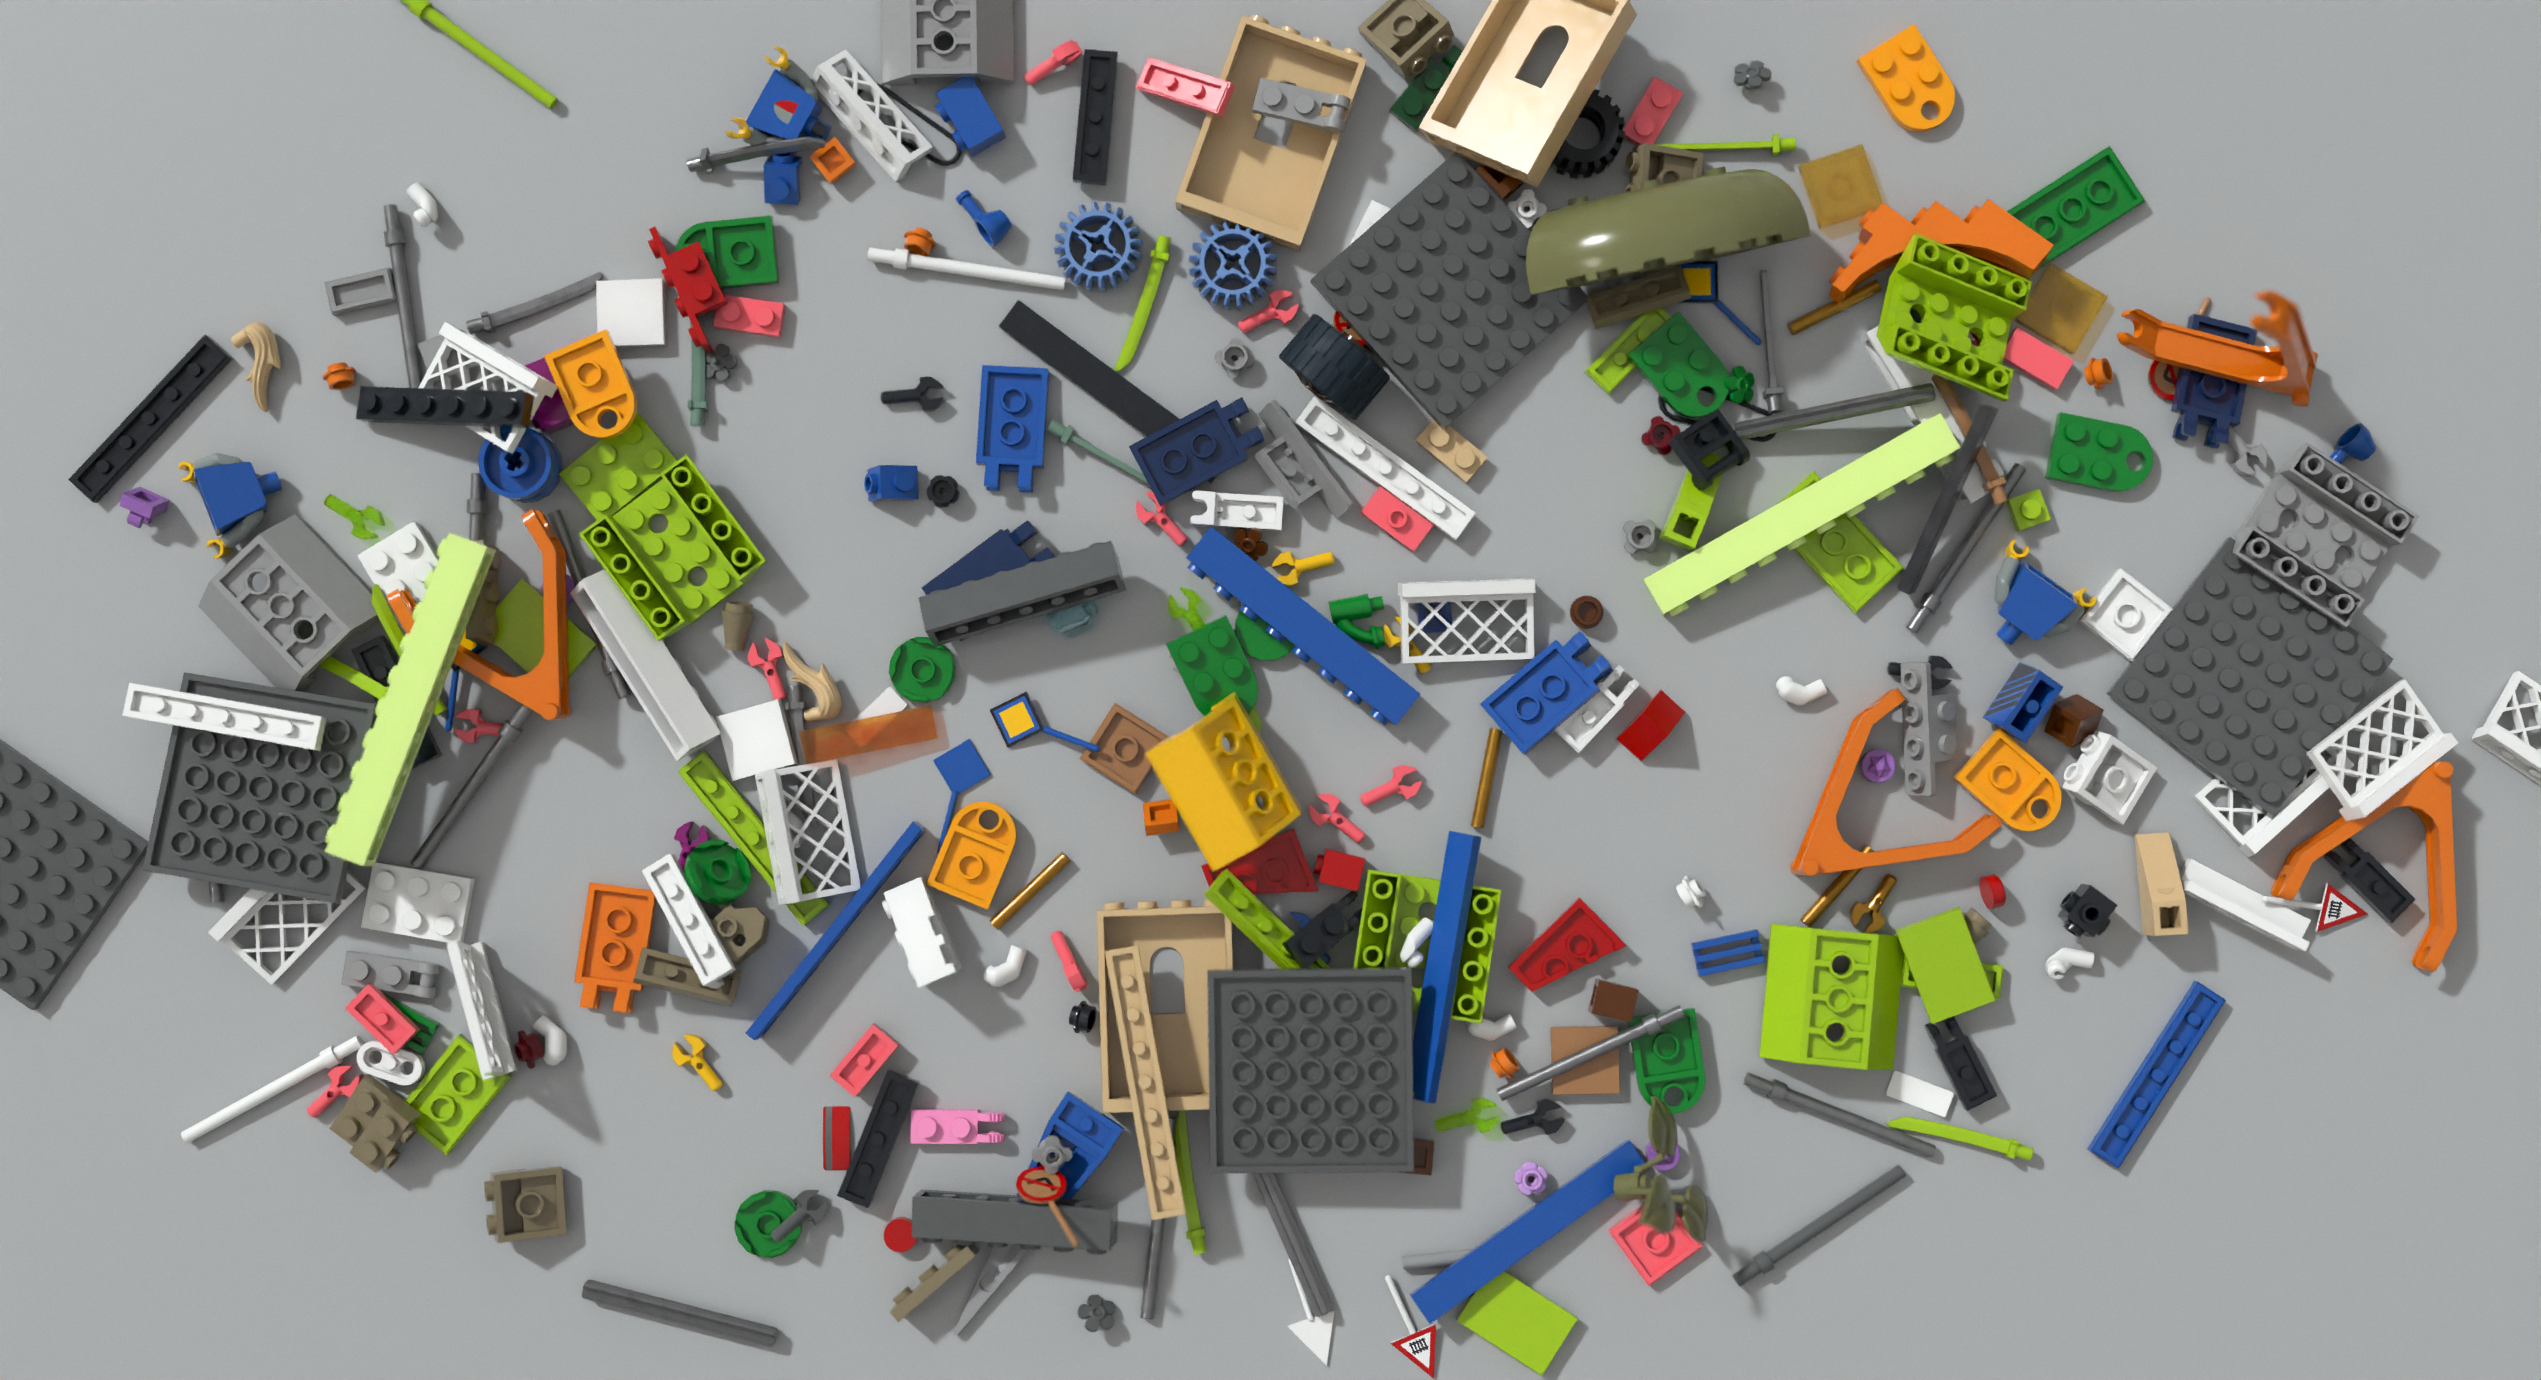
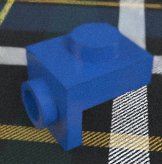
[763,152,802,205]
[864,465,918,502]

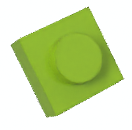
[2006,488,2051,532]

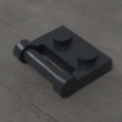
[1668,409,1750,490]

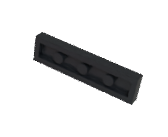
[1073,49,1118,185]
[351,635,442,770]
[837,1069,920,1208]

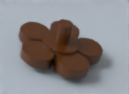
[1233,528,1269,562]

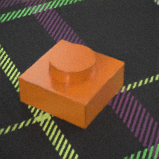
[809,137,857,185]
[1143,799,1180,836]

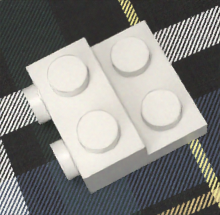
[2062,731,2157,825]

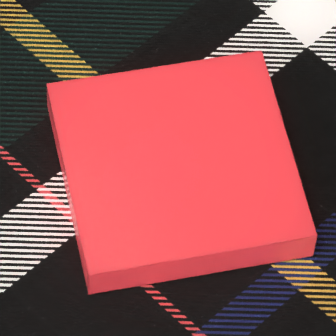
[1608,1203,1703,1286]

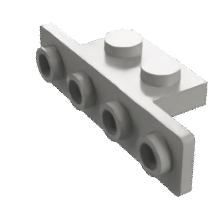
[1254,399,1353,519]
[1900,662,1957,796]

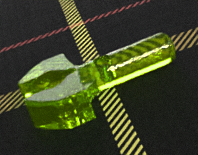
[324,494,385,540]
[1168,588,1205,630]
[1435,1097,1499,1133]

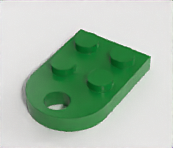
[675,215,779,289]
[1626,311,1729,418]
[2045,412,2153,492]
[1165,615,1258,716]
[1628,1008,1705,1114]

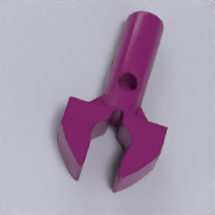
[674,821,711,873]

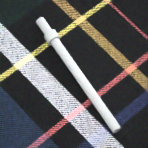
[868,247,1066,291]
[181,1035,364,1144]

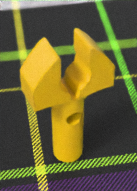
[1271,551,1335,586]
[1383,616,1431,674]
[672,1034,723,1091]

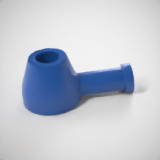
[956,190,1012,247]
[2330,423,2377,464]

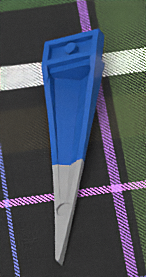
[954,1091,1125,1336]

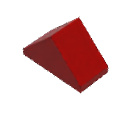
[1616,690,1685,761]

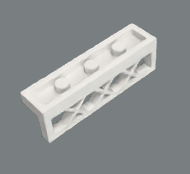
[811,50,933,182]
[642,853,736,989]
[2180,859,2311,951]

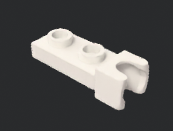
[1190,491,1284,531]

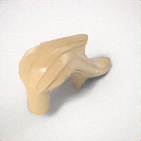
[231,321,281,412]
[783,641,842,722]

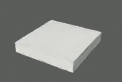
[596,278,666,348]
[2078,568,2173,662]
[716,699,798,781]

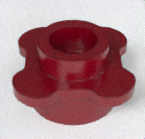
[1641,416,1681,455]
[514,1030,544,1069]

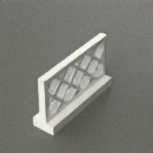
[418,322,558,454]
[1398,578,1535,664]
[2471,671,2541,786]
[2306,679,2458,821]
[2193,748,2354,857]
[755,759,861,905]
[208,870,367,985]
[447,940,518,1080]

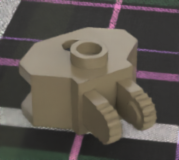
[702,904,770,965]

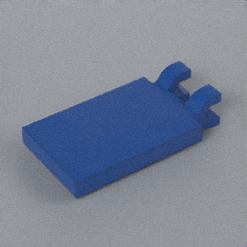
[976,365,1049,493]
[1480,631,1613,755]

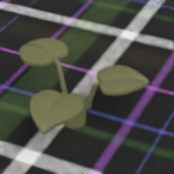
[1613,1096,1708,1242]

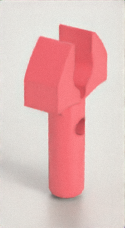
[1025,40,1083,86]
[1238,290,1299,333]
[1136,492,1188,546]
[748,638,787,700]
[453,709,503,743]
[1360,765,1422,807]
[1309,794,1365,843]
[1050,931,1088,992]
[307,1065,363,1118]

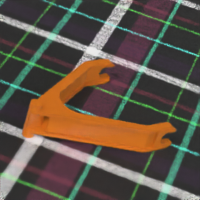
[2117,291,2318,407]
[387,508,572,720]
[1790,688,2003,876]
[2271,761,2457,973]

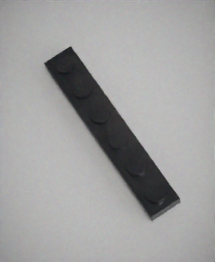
[356,386,534,428]

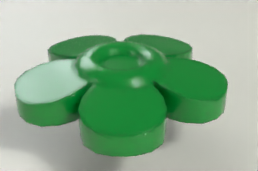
[1725,366,1755,404]

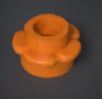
[904,228,936,256]
[2084,358,2113,390]
[323,362,356,390]
[1490,1047,1520,1079]

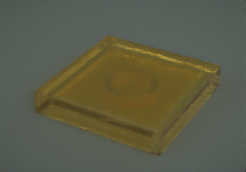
[1798,144,1882,229]
[2015,263,2108,355]

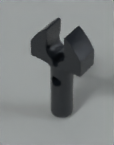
[881,376,945,412]
[1887,656,1953,690]
[1500,1099,1565,1135]

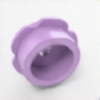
[1514,1162,1548,1195]

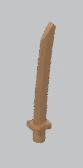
[1931,374,2008,505]

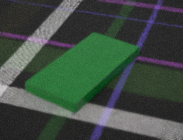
[2007,146,2145,270]

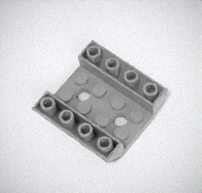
[881,0,1014,85]
[2232,442,2419,628]
[198,514,379,692]

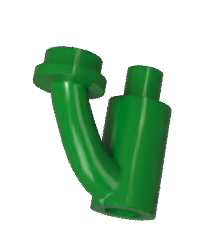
[1329,594,1385,650]

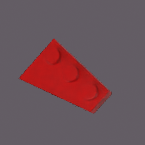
[1201,829,1318,894]
[1507,897,1626,992]

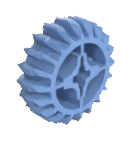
[1054,202,1143,292]
[1188,220,1277,310]

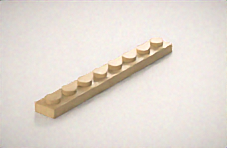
[1105,945,1186,1220]

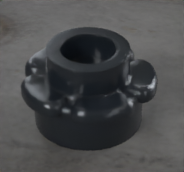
[927,475,959,508]
[1069,1001,1096,1033]

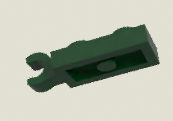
[1389,44,1463,132]

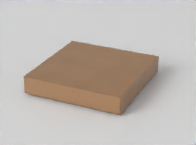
[1079,703,1169,794]
[1550,1025,1620,1095]

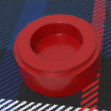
[1979,874,2006,909]
[883,1217,918,1252]

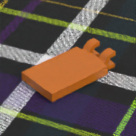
[574,882,657,1013]

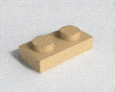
[1415,420,1488,484]

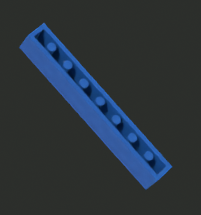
[1186,526,1420,725]

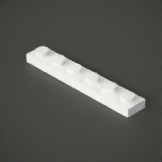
[1295,396,1475,541]
[122,683,327,751]

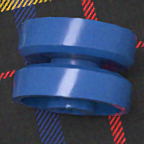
[478,427,563,503]

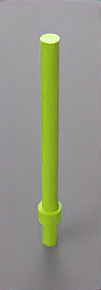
[400,0,558,109]

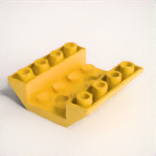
[1145,692,1301,871]

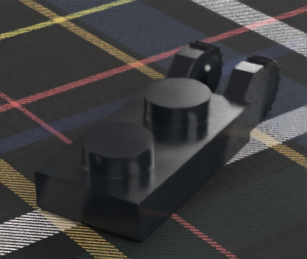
[2323,838,2415,923]
[1282,890,1362,968]
[1925,1016,1997,1111]

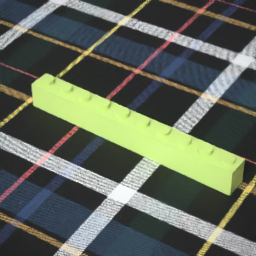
[1643,413,1961,617]
[325,533,496,866]

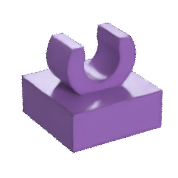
[119,487,170,528]

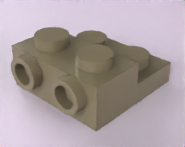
[1358,0,1454,79]
[1624,143,1704,193]
[329,1074,422,1173]
[484,1166,567,1243]

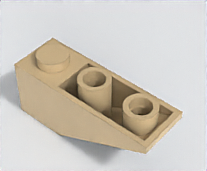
[2134,832,2189,936]

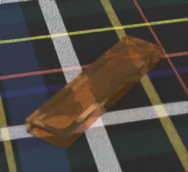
[799,705,938,764]

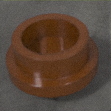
[1570,596,1603,629]

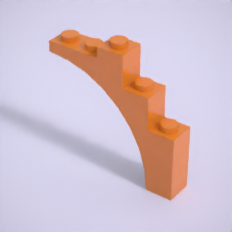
[1829,199,2054,303]

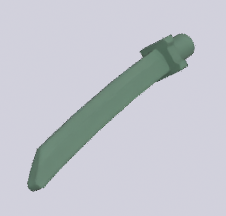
[688,314,708,427]
[1046,419,1148,484]

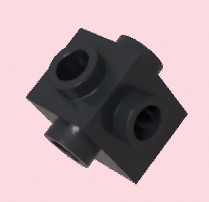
[2058,884,2118,938]

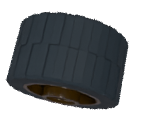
[1279,314,1390,420]

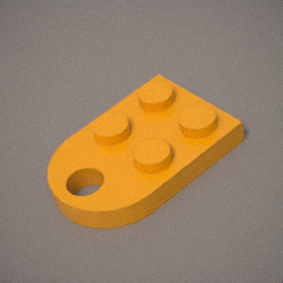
[1856,24,1955,132]
[544,329,637,439]
[1953,728,2062,831]
[926,802,1017,910]

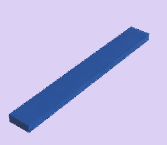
[746,821,926,1040]
[1412,831,1481,1103]
[1409,1140,1645,1324]

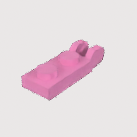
[910,1109,1005,1144]

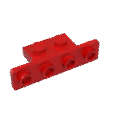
[648,226,728,354]

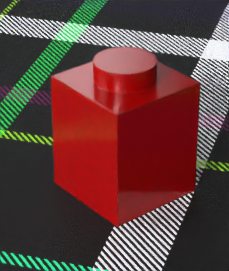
[1313,849,1365,891]

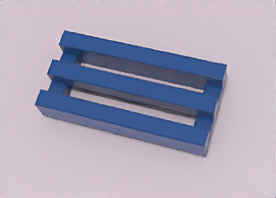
[1691,929,1765,976]

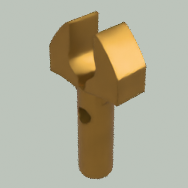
[1850,874,1897,933]

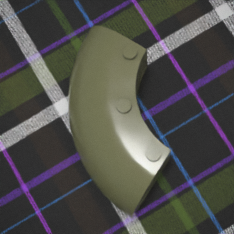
[1526,167,1811,295]

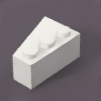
[882,876,963,988]

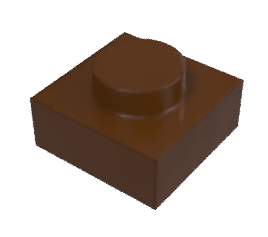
[1399,1138,1434,1175]

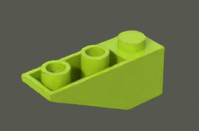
[1659,454,1722,551]

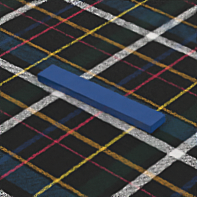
[2087,981,2226,1169]

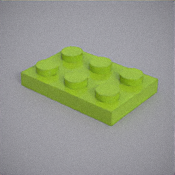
[559,412,678,520]

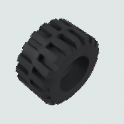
[1550,89,1625,179]

